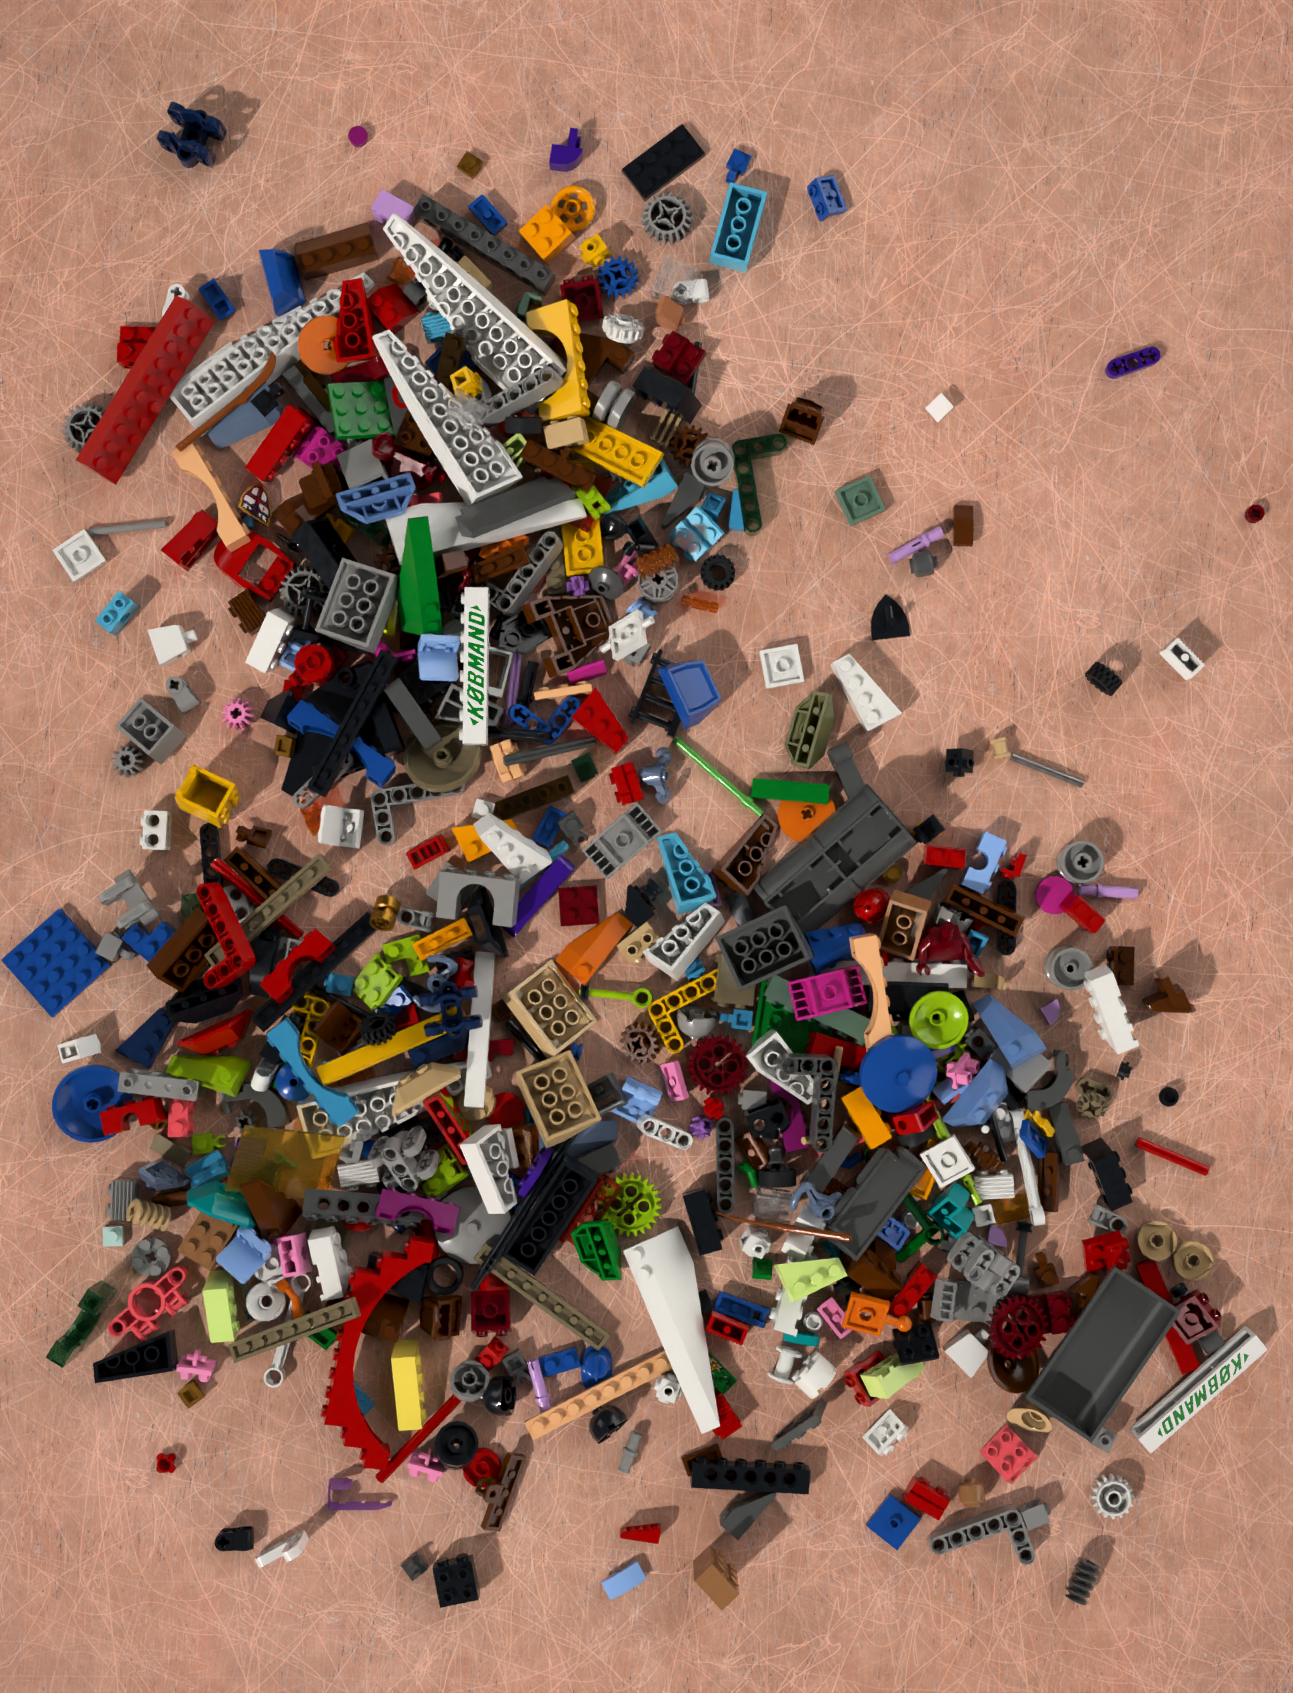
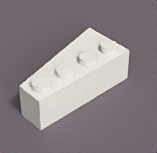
[830,654,902,733]
[474,813,552,884]
[643,902,725,981]
[1084,964,1139,1054]
[459,1124,517,1214]
[769,1253,819,1336]

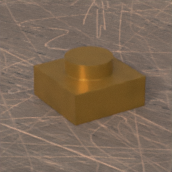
[456,151,483,179]
[274,735,297,758]
[177,1380,206,1409]

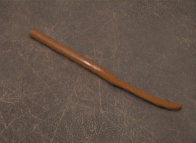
[176,352,276,452]
[716,1211,852,1242]

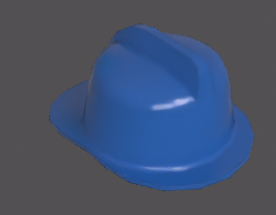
[581,1346,612,1389]

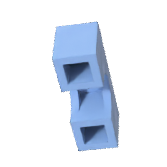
[959,831,1007,894]

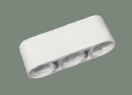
[637,1114,693,1150]

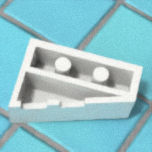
[245,607,301,673]
[307,1226,353,1301]

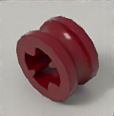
[1245,505,1265,523]

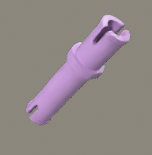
[888,526,944,564]
[1077,883,1138,899]
[526,1358,551,1413]

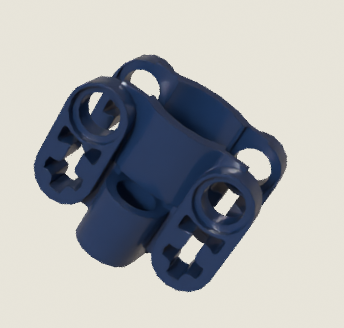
[156,102,227,168]
[419,981,483,1039]

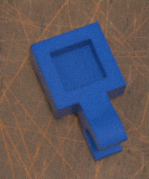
[725,148,752,184]

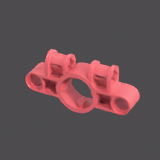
[108,1264,190,1342]

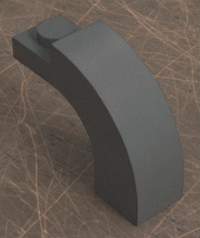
[1024,1049,1074,1110]
[224,1082,291,1128]

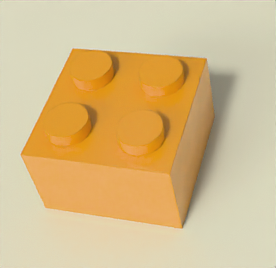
[519,204,576,264]

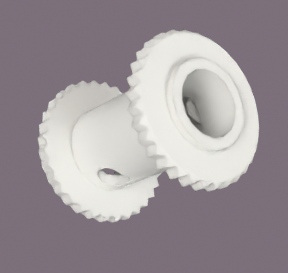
[768,1345,802,1384]

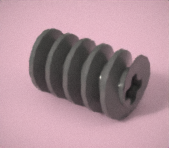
[1065,1557,1100,1605]

